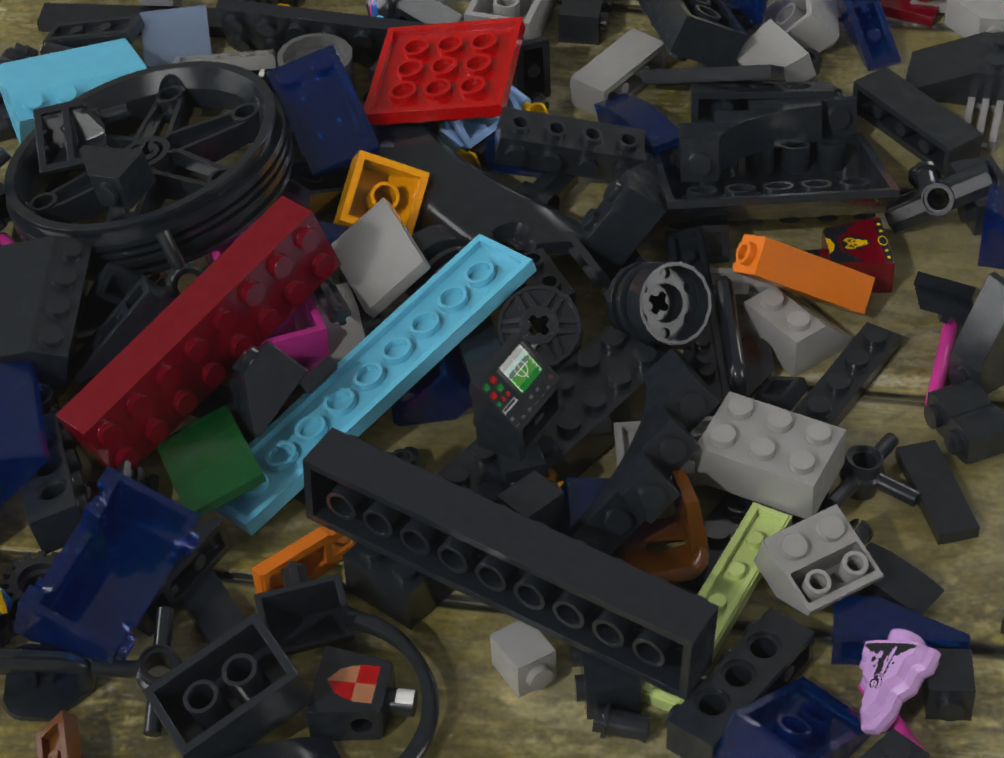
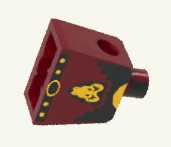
[803,217,895,293]

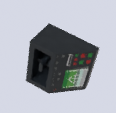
[469,333,564,461]

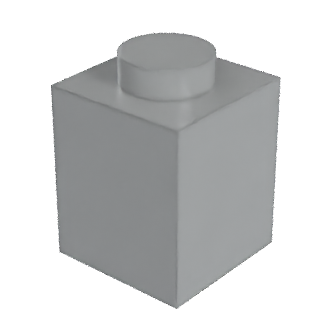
[490,621,557,698]

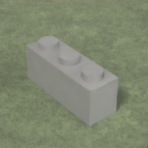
[570,28,666,120]

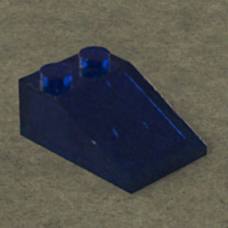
[266,44,380,178]
[714,676,870,758]

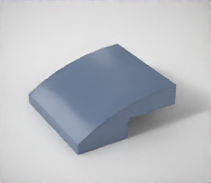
[140,5,212,67]

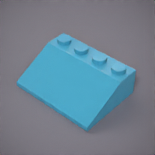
[0,38,147,144]

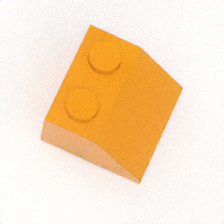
[332,150,430,236]

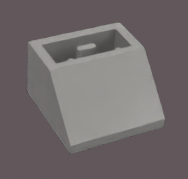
[754,504,884,616]

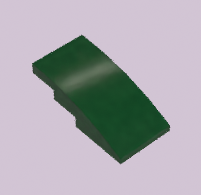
[157,404,267,522]

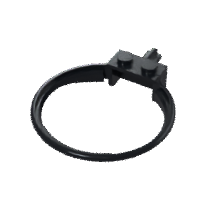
[254,561,440,758]

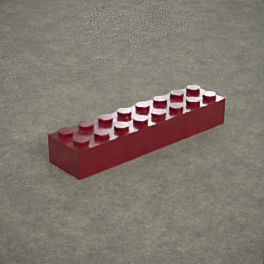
[56,196,341,480]

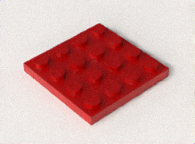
[362,17,525,126]

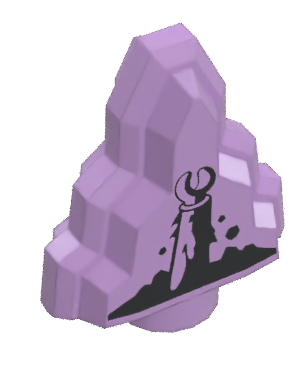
[859,628,941,735]

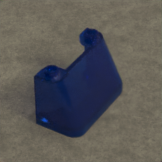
[13,466,201,665]

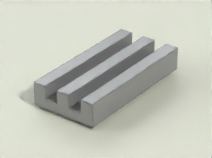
[964,97,1004,152]

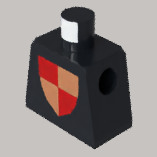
[307,646,418,741]

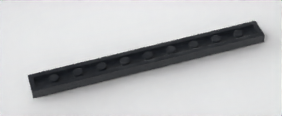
[676,322,902,593]

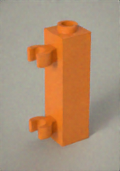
[732,234,875,315]

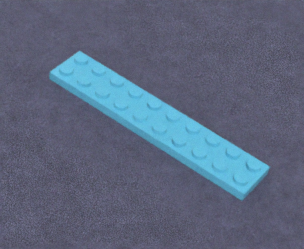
[214,234,537,536]

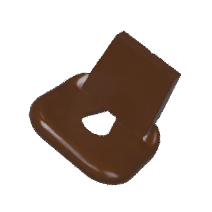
[615,469,709,584]

